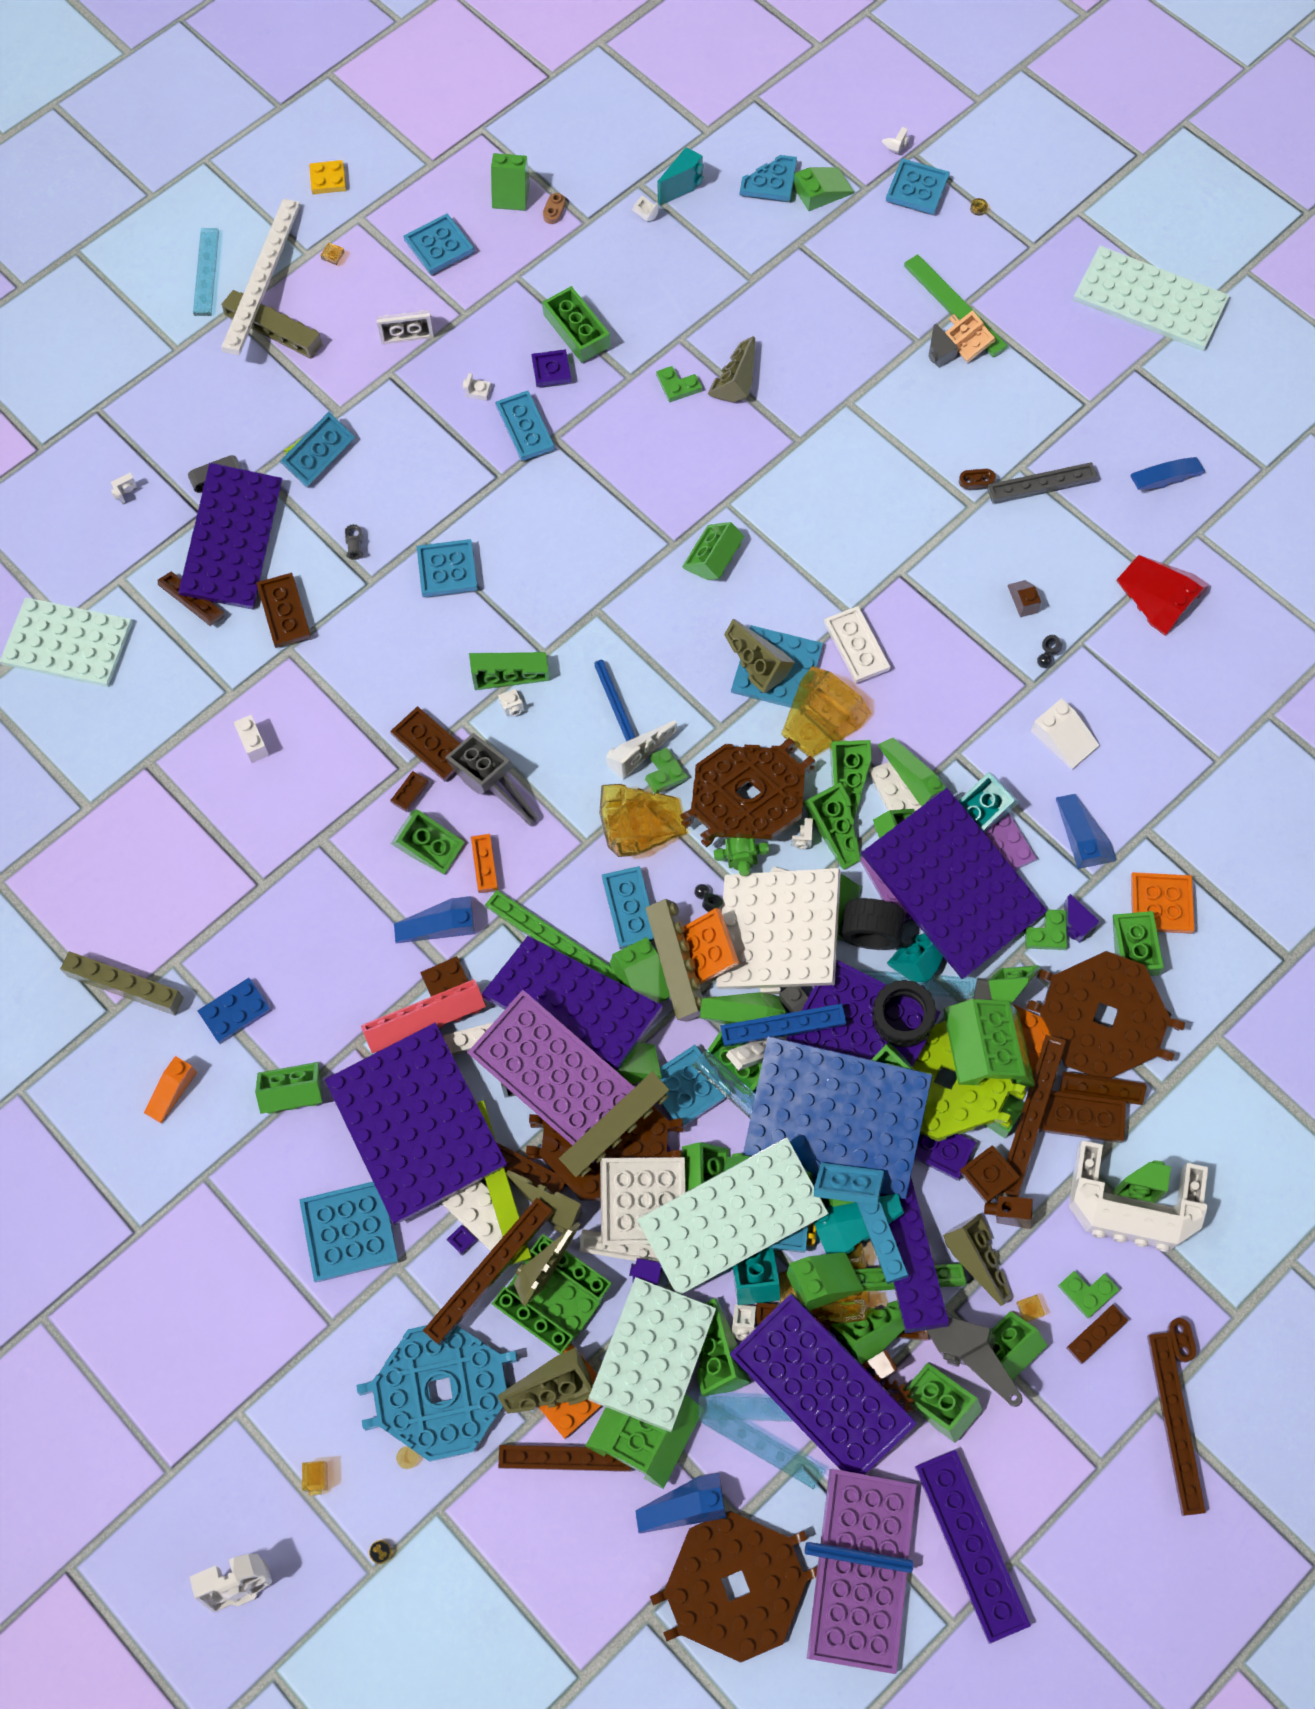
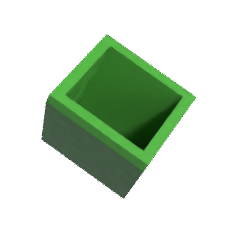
[491,153,530,211]

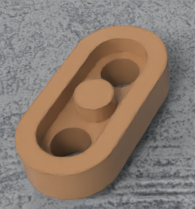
[543,193,565,224]

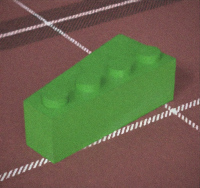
[469,652,550,690]

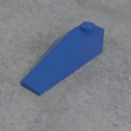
[1056,794,1116,869]
[394,896,475,943]
[635,1473,726,1534]

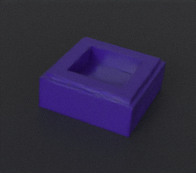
[446,1225,477,1256]

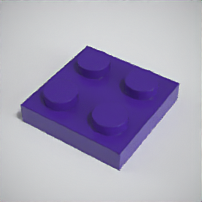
[531,349,571,387]

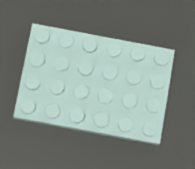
[0,597,133,687]
[588,1277,716,1432]

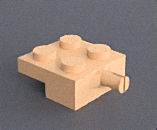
[945,310,996,363]

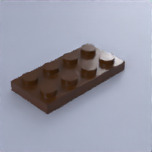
[256,572,311,648]
[390,706,460,782]
[1039,1091,1126,1143]

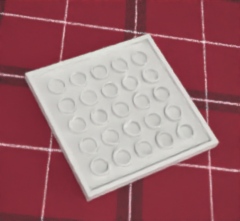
[716,868,841,989]

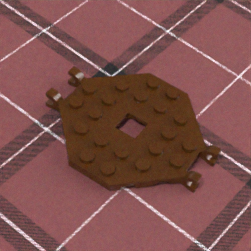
[680,737,815,848]
[1026,951,1185,1078]
[526,1084,683,1201]
[650,1511,818,1663]

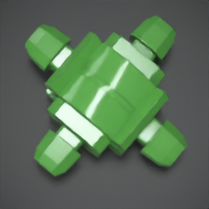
[714,838,769,876]

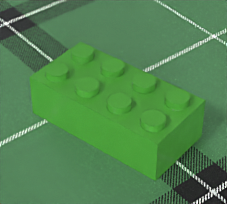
[542,286,611,363]

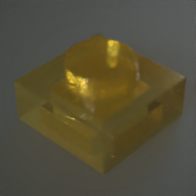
[320,242,345,265]
[1016,1295,1045,1322]

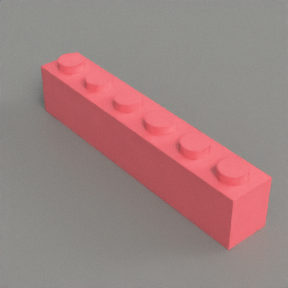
[361,979,486,1054]

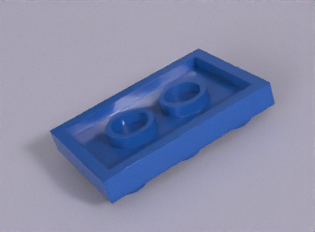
[197,977,271,1045]

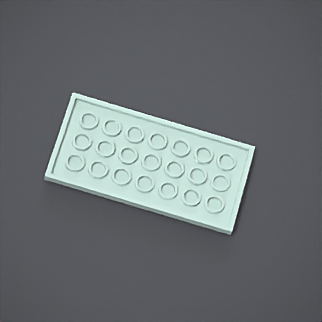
[1073,246,1230,351]
[637,1137,828,1295]

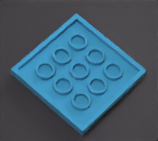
[731,625,823,711]
[299,1182,399,1283]

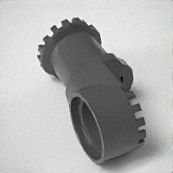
[345,524,363,560]

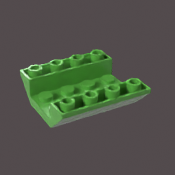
[943,999,1035,1087]
[492,1234,612,1354]
[585,1393,704,1489]

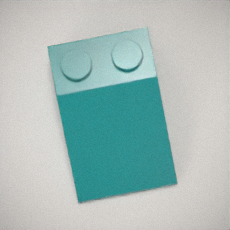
[657,147,704,206]
[959,772,1020,832]
[732,1248,780,1305]

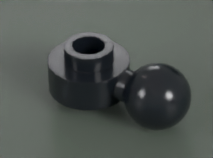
[1037,635,1063,668]
[694,884,723,912]

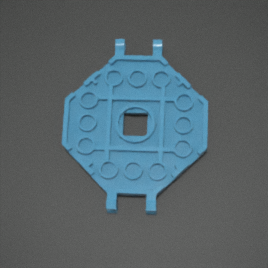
[356,1325,518,1462]

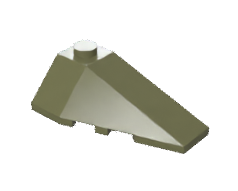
[708,336,756,402]
[724,619,795,693]
[506,1170,583,1234]
[943,1213,1013,1306]
[514,1222,581,1306]
[498,1348,593,1414]

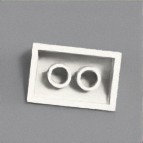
[377,310,434,344]

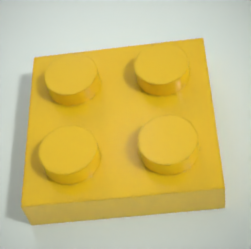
[309,160,346,195]

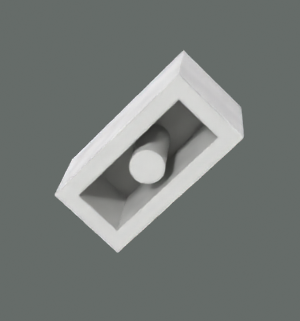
[233,715,269,763]

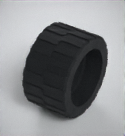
[841,898,905,950]
[872,980,936,1048]

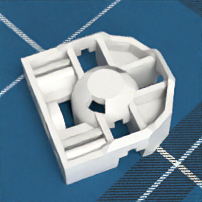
[190,1554,272,1613]

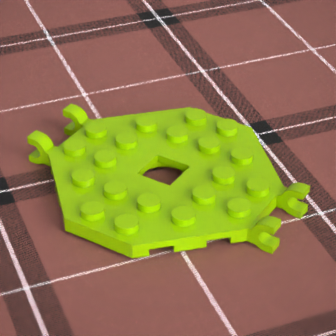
[913,1021,1027,1142]

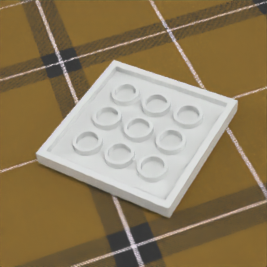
[600,1157,685,1245]

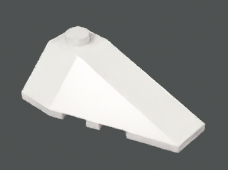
[606,720,677,780]

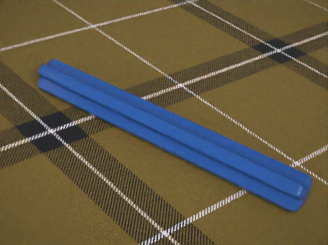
[594,659,636,742]
[804,1542,914,1573]

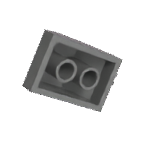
[445,733,538,826]
[927,1317,1023,1407]

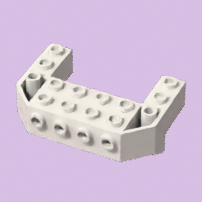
[1069,1140,1208,1252]

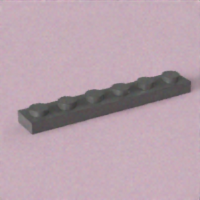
[987,462,1098,503]

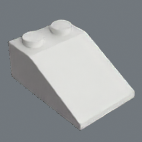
[1031,698,1099,770]

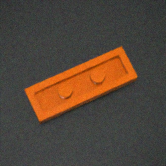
[471,834,498,893]

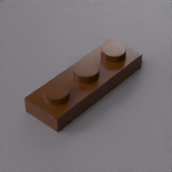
[1066,1304,1128,1364]

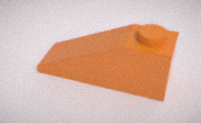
[144,1056,197,1124]

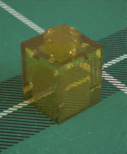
[302,1461,328,1496]

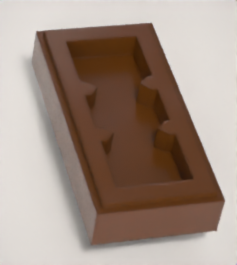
[390,771,429,812]

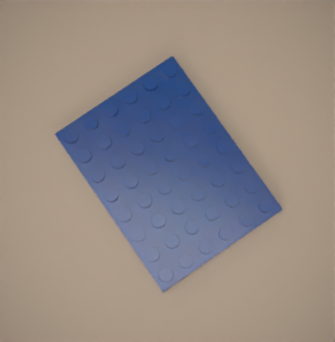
[743,1036,933,1199]

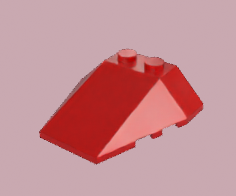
[1116,555,1210,636]

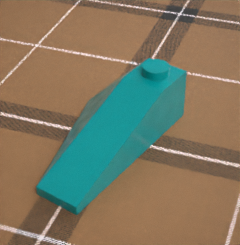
[887,933,943,983]
[814,1194,904,1254]

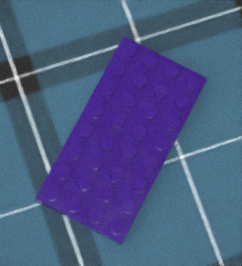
[179,462,282,610]
[482,936,663,1070]
[729,1292,917,1475]

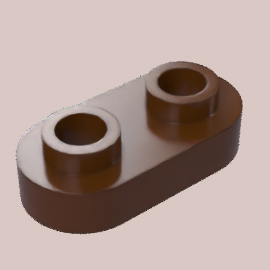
[959,468,996,489]
[1167,1318,1196,1363]

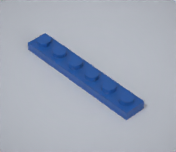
[720,1004,846,1047]

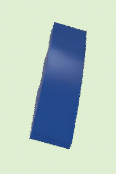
[1130,457,1205,490]

